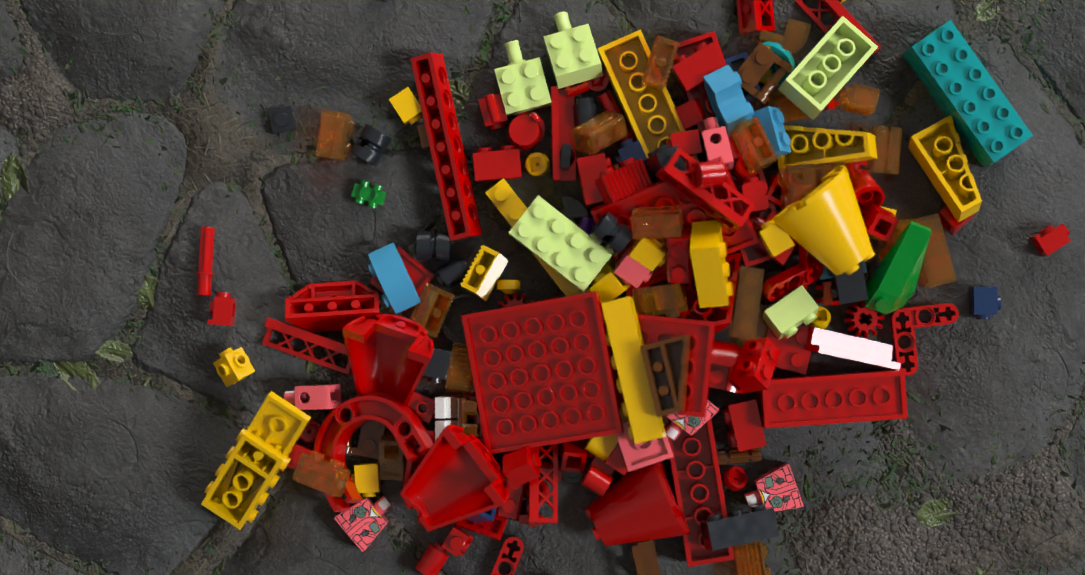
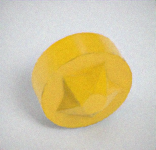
[525,152,550,176]
[497,280,520,294]
[808,306,831,329]

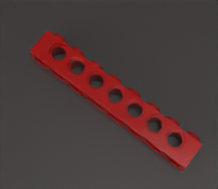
[410,52,482,241]

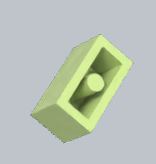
[762,285,819,340]

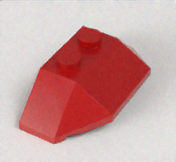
[285,281,379,332]

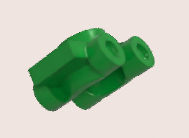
[351,180,386,209]

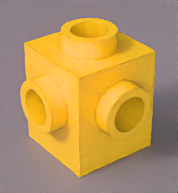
[213,347,255,387]

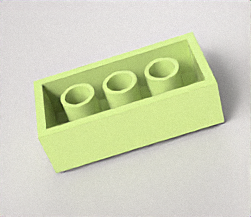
[778,16,878,120]
[509,196,613,292]

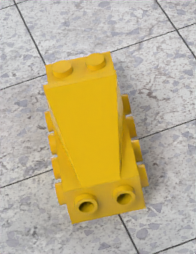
[201,391,311,530]

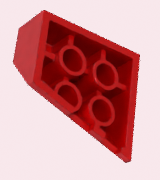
[674,253,741,334]

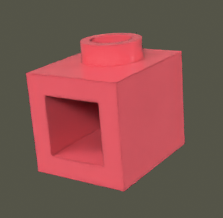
[614,246,653,288]

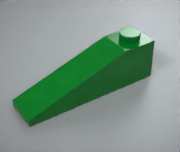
[864,221,932,314]

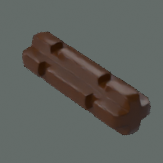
[717,448,762,465]

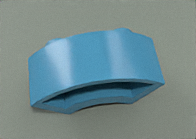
[703,65,754,137]
[368,243,421,314]

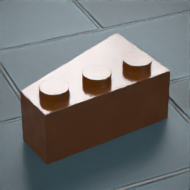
[640,335,691,417]

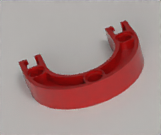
[313,396,433,512]

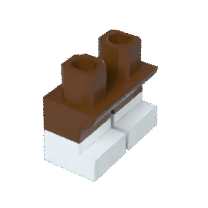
[435,396,480,441]

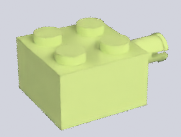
[544,12,603,89]
[494,40,551,117]

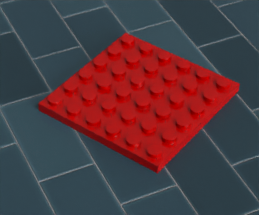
[461,291,624,454]

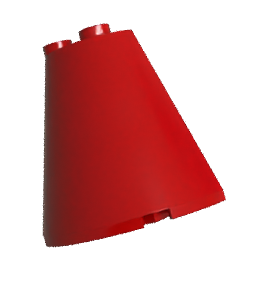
[343,314,434,406]
[400,425,509,532]
[585,461,691,546]

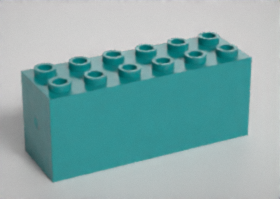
[902,20,1033,167]

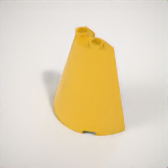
[772,165,875,276]

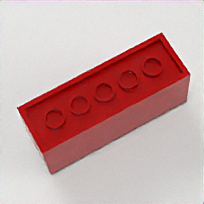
[757,370,908,428]

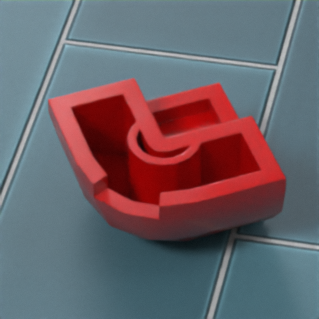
[709,340,747,394]

